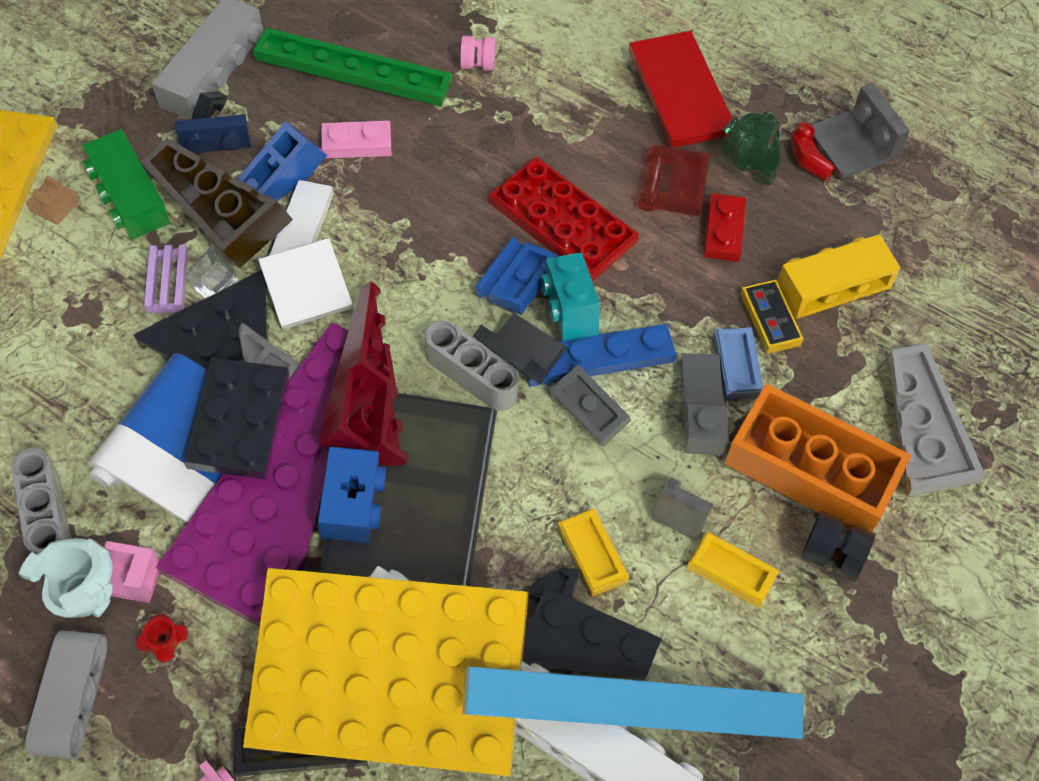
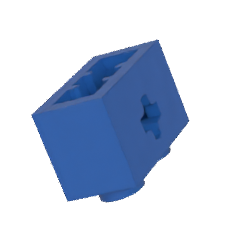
[318,447,386,543]

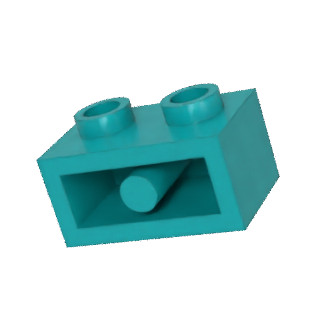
[540,253,600,341]

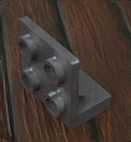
[812,83,910,179]

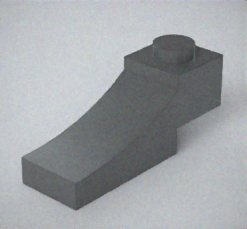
[680,353,729,455]

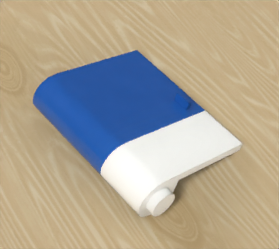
[87,353,222,524]

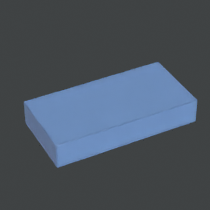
[713,327,763,400]

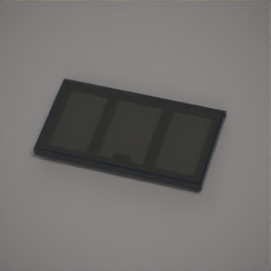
[319,393,497,586]

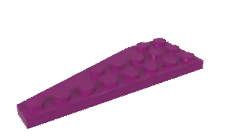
[156,322,349,627]

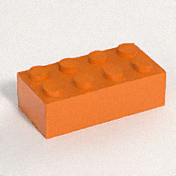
[725,383,912,532]

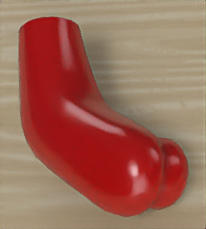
[790,122,835,182]

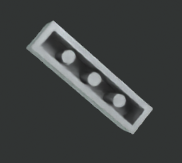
[152,0,264,120]

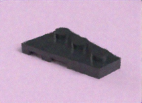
[522,587,662,680]

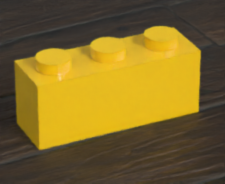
[777,234,901,319]

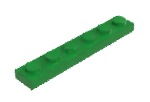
[253,28,452,107]

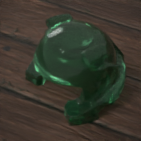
[722,111,780,185]

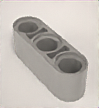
[425,321,519,411]
[12,448,71,554]
[26,630,107,760]

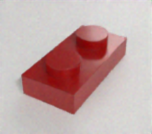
[704,193,746,262]

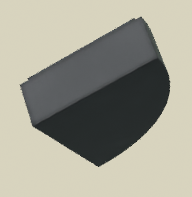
[192,91,228,119]
[528,568,580,602]

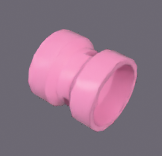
[461,36,496,71]

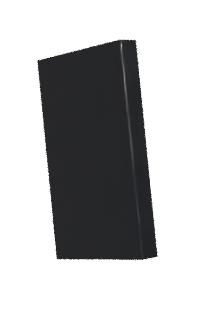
[472,312,567,385]

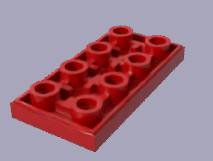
[629,30,737,148]
[488,156,639,282]

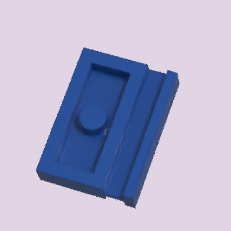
[475,237,557,315]

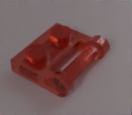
[638,145,710,216]

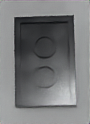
[184,357,289,480]

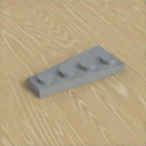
[888,343,985,497]

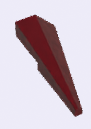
[317,281,408,466]

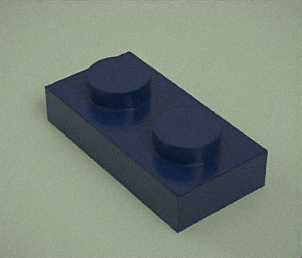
[175,114,251,154]

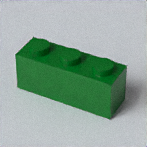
[81,129,170,240]

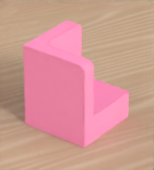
[104,541,160,603]

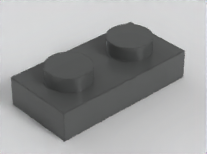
[550,364,631,446]

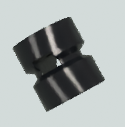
[801,510,876,582]

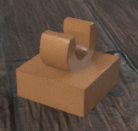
[25,176,80,225]

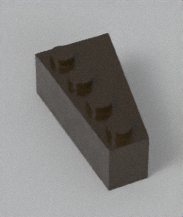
[140,138,293,268]

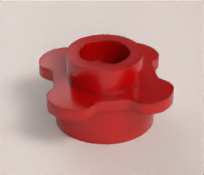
[136,614,188,663]

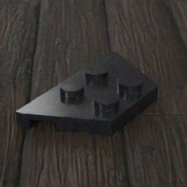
[134,270,269,371]

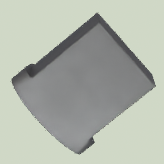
[652,477,714,541]

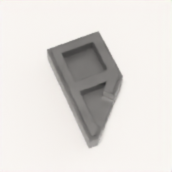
[238,323,300,382]

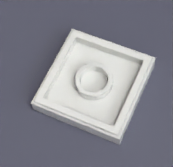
[258,238,353,330]

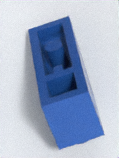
[237,121,328,201]

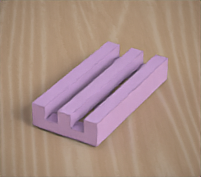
[144,244,189,313]

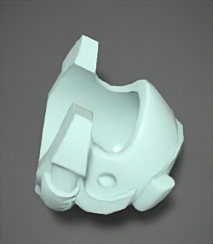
[19,538,113,618]

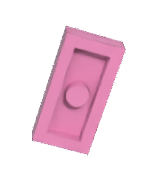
[322,121,392,159]

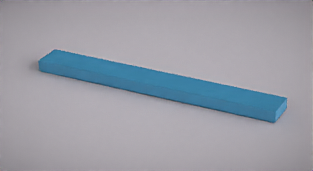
[462,667,804,739]

